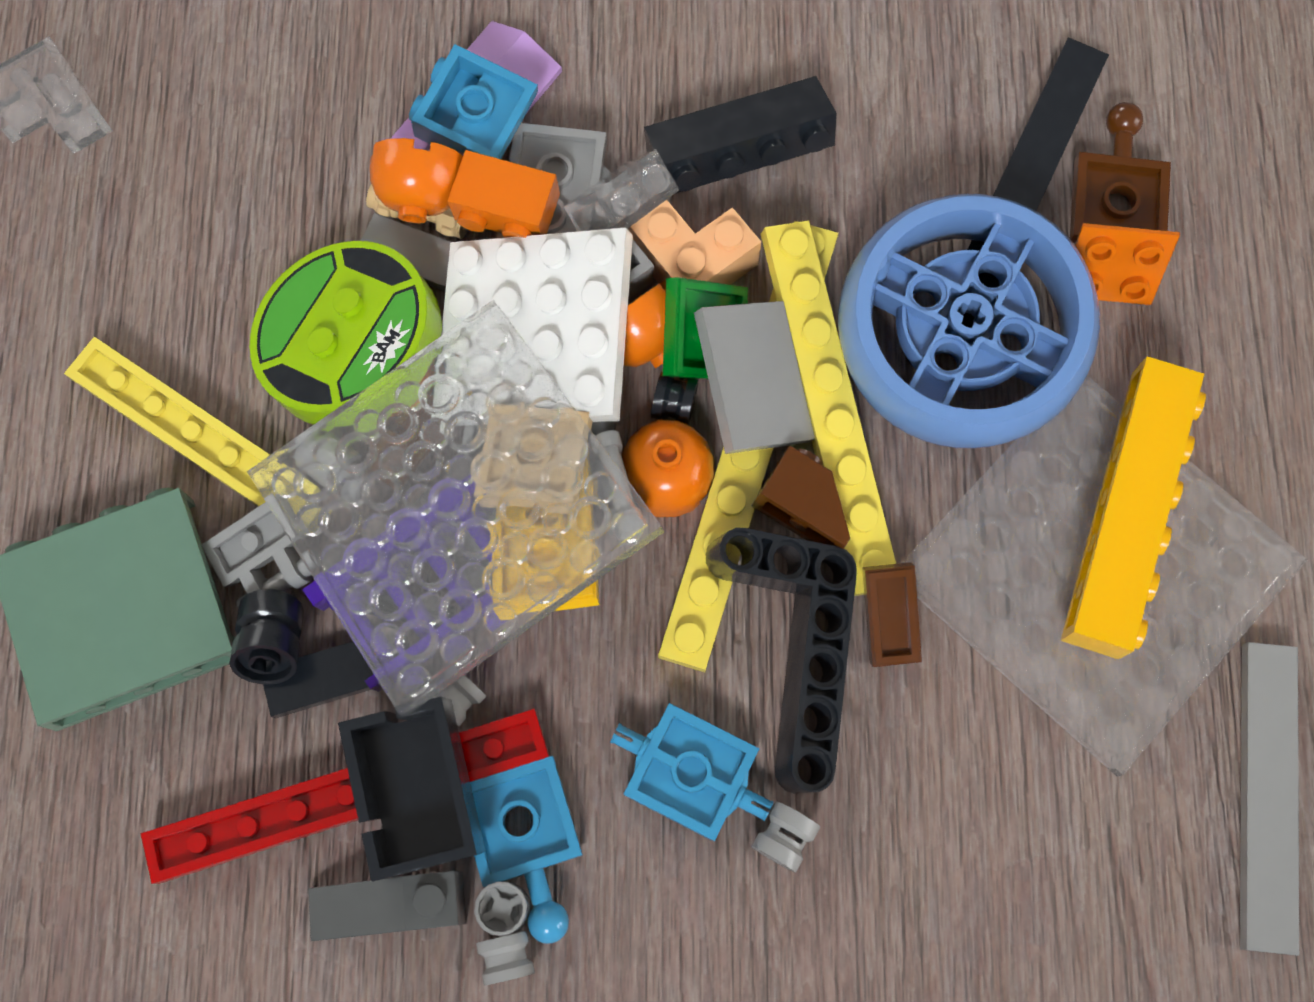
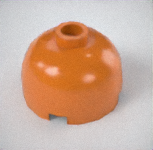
[370,138,463,223]
[624,280,666,369]
[621,420,714,517]

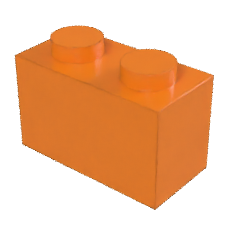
[447,150,560,238]

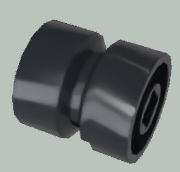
[229,589,304,685]

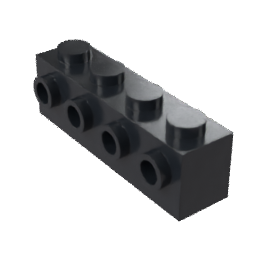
[644,76,837,197]

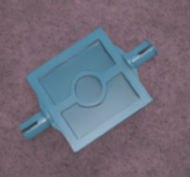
[610,703,774,842]

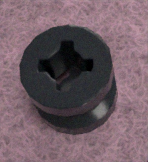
[651,371,699,425]

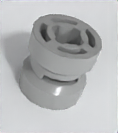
[751,801,820,873]
[474,882,531,936]

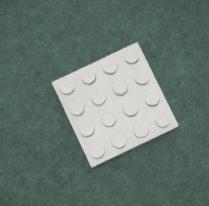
[432,228,633,428]

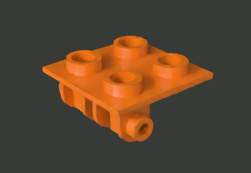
[1075,223,1180,305]

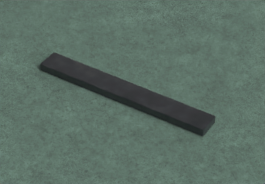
[961,37,1109,328]

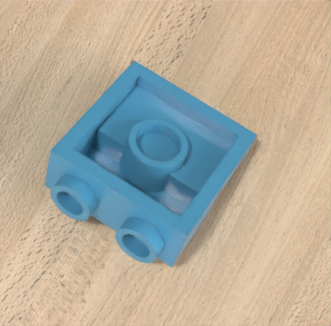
[409,44,538,159]

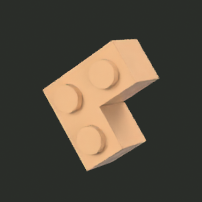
[629,199,761,285]

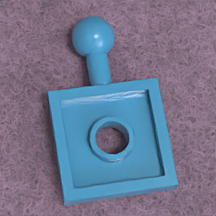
[470,756,583,944]

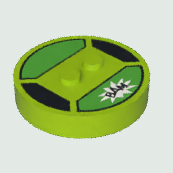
[249,241,442,428]

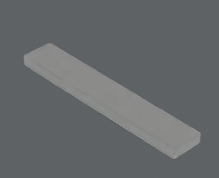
[1240,642,1299,956]

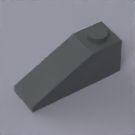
[308,871,466,941]

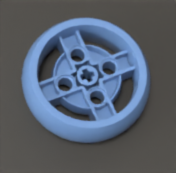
[838,194,1100,448]

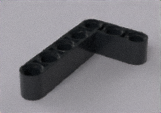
[705,528,857,794]

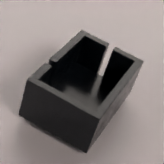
[338,696,486,882]

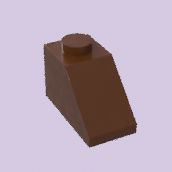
[751,446,850,548]

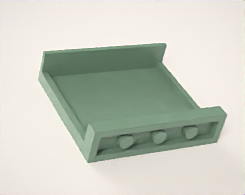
[0,488,234,731]

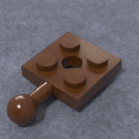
[1069,102,1171,243]

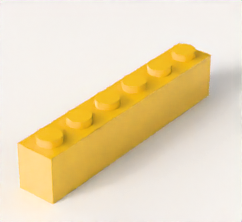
[1060,356,1206,660]

